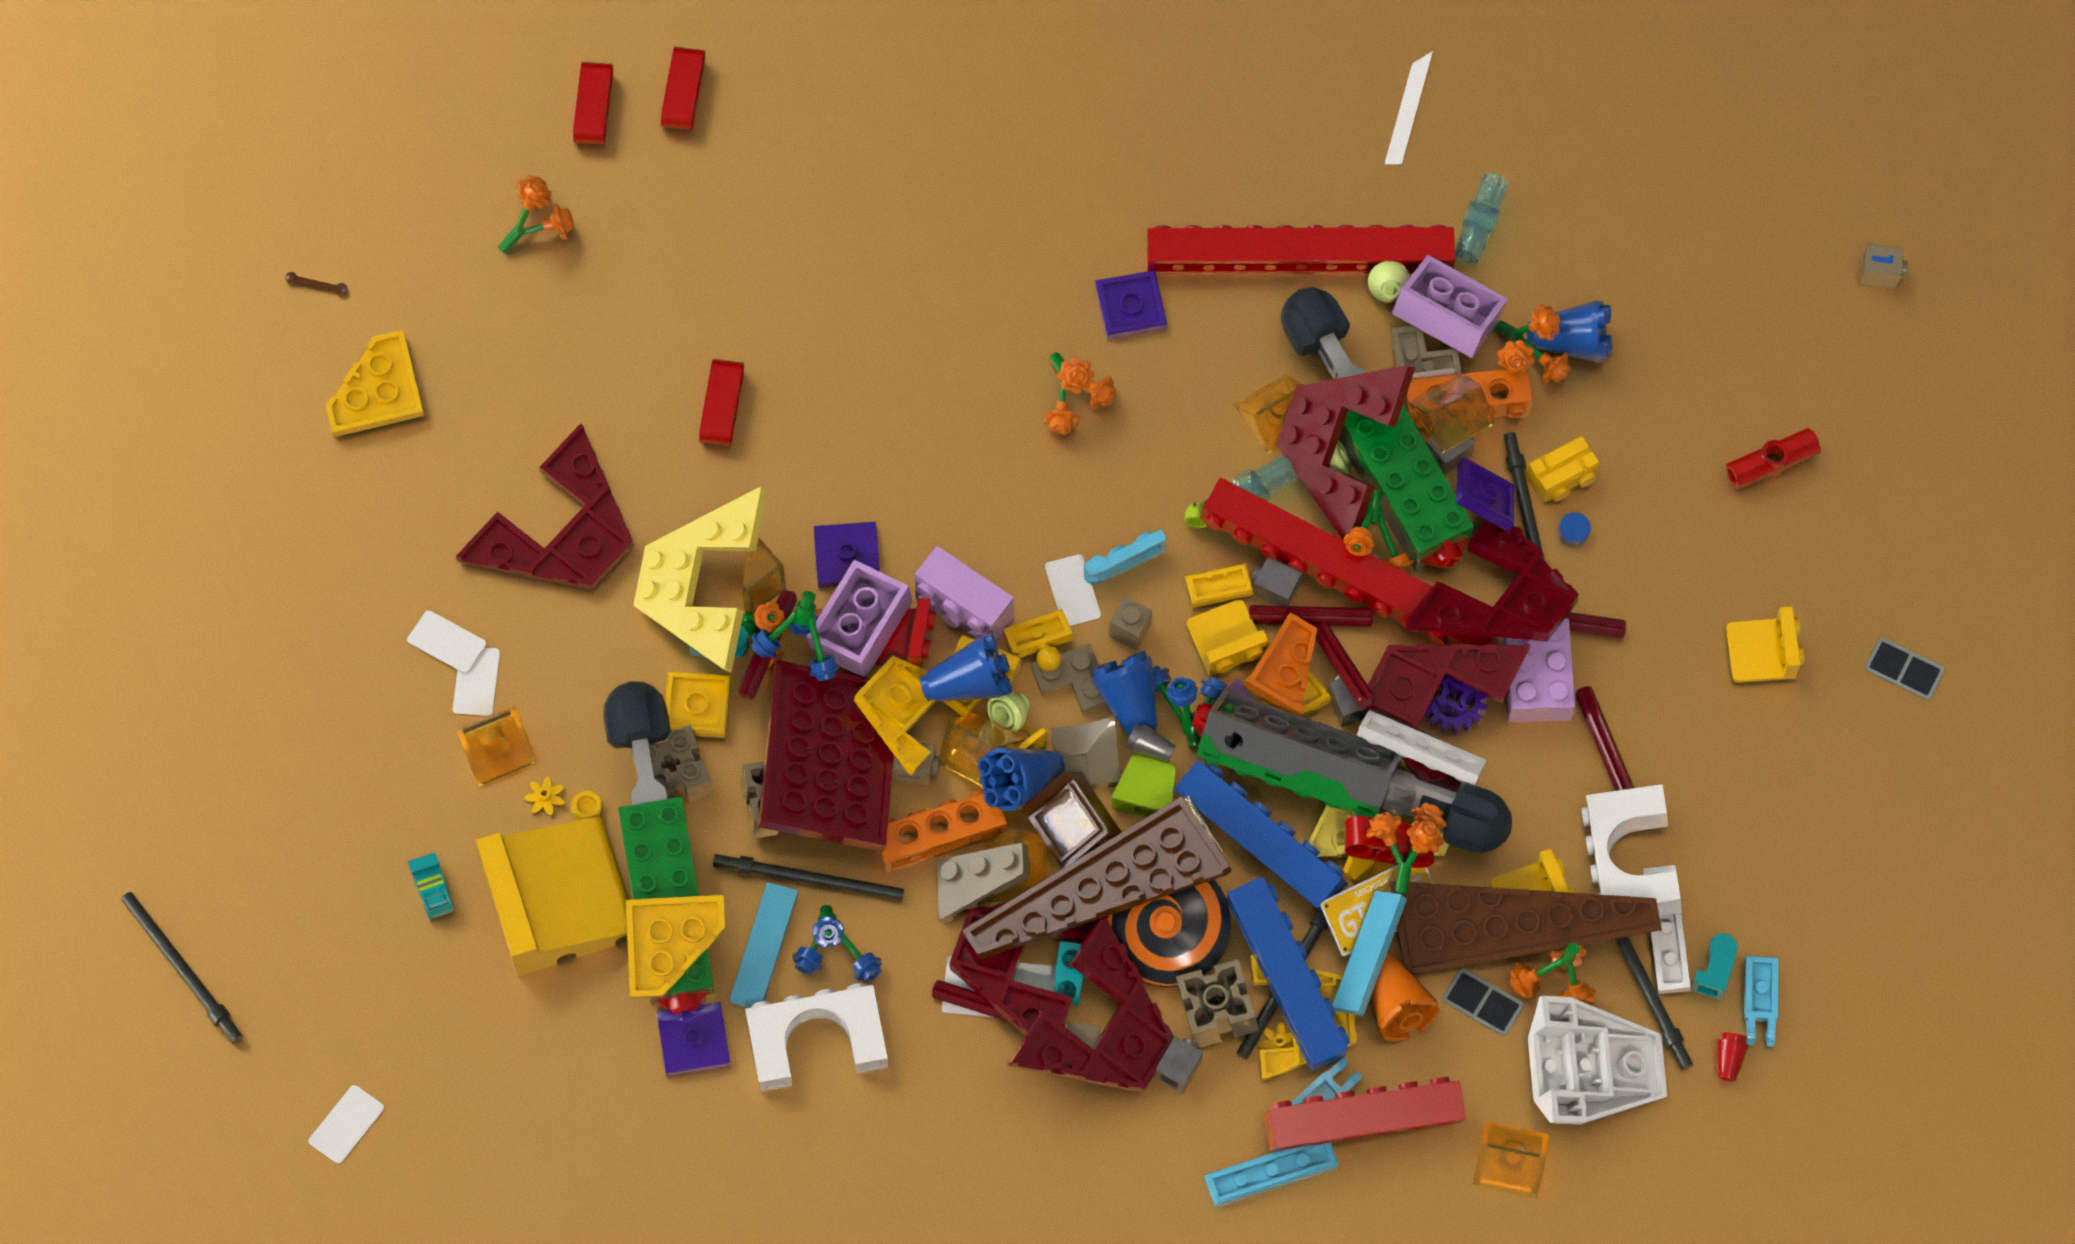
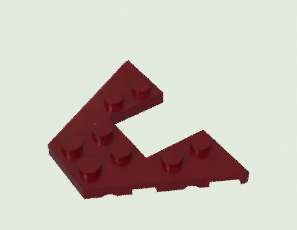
[1277,365,1416,541]
[456,423,634,590]
[1406,520,1579,642]
[1364,643,1531,793]
[949,903,1097,1035]
[1007,916,1174,1092]

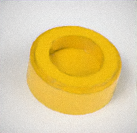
[571,790,603,820]

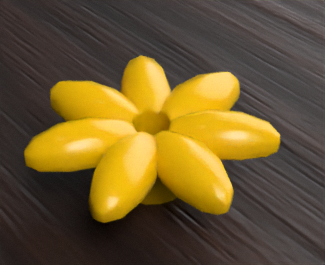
[524,776,565,816]
[1257,1023,1293,1049]

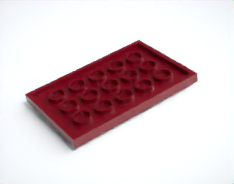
[758,660,894,852]

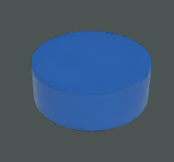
[1558,513,1591,546]

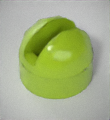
[1184,502,1207,528]

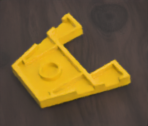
[854,656,982,776]
[1251,955,1357,1081]

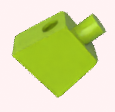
[1111,754,1176,818]

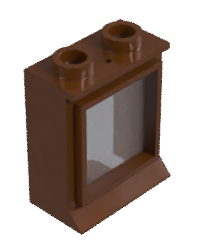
[1019,771,1122,869]

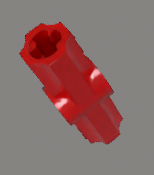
[1725,428,1821,490]

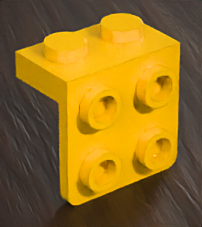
[1186,600,1268,676]
[1726,606,1805,683]
[1490,848,1575,893]

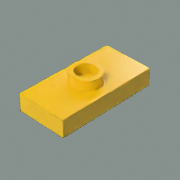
[1185,563,1254,608]

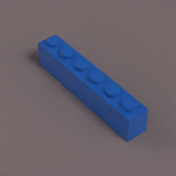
[1174,760,1348,913]
[1226,876,1350,1072]

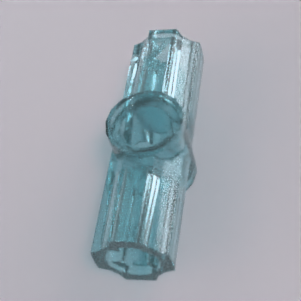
[1455,172,1509,264]
[1204,455,1297,504]

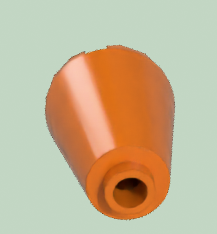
[1370,951,1440,1042]

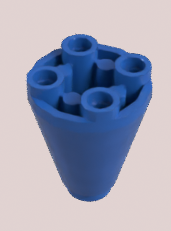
[1527,301,1613,362]
[920,633,1012,702]
[1091,651,1157,736]
[978,747,1065,811]

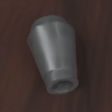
[1126,724,1176,762]

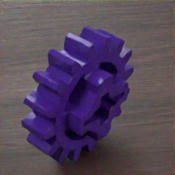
[1424,675,1488,735]

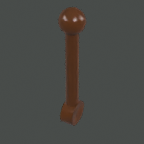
[285,272,348,297]

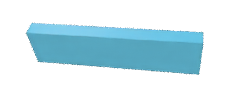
[729,882,798,1008]
[1332,891,1407,1016]
[1204,1143,1339,1208]

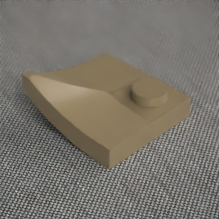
[1051,717,1121,791]

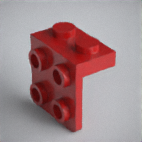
[874,598,936,668]

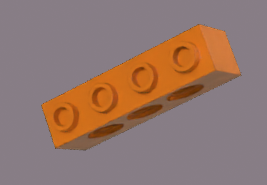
[1404,368,1533,428]
[878,790,1007,873]

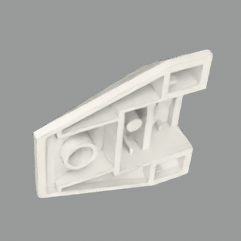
[1528,995,1667,1125]

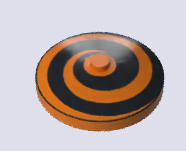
[1107,880,1231,988]

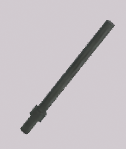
[1504,432,1545,560]
[713,854,904,901]
[121,892,243,1044]
[1236,911,1329,1060]
[1615,937,1693,1070]

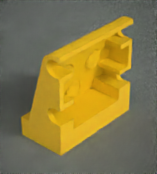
[475,817,629,976]

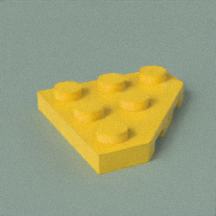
[325,329,424,438]
[626,895,725,999]

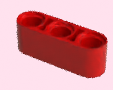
[661,47,705,131]
[573,62,613,145]
[699,359,744,446]
[1345,816,1434,868]

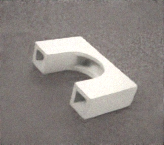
[1581,784,1682,916]
[745,983,888,1092]

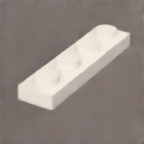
[1357,710,1487,785]
[1643,865,1691,994]

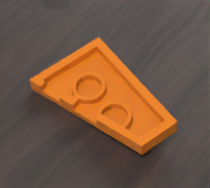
[1244,612,1317,716]

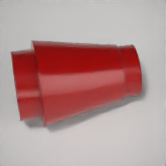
[1717,1032,1749,1082]

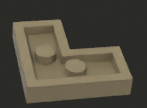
[1390,326,1462,374]
[1031,644,1107,714]

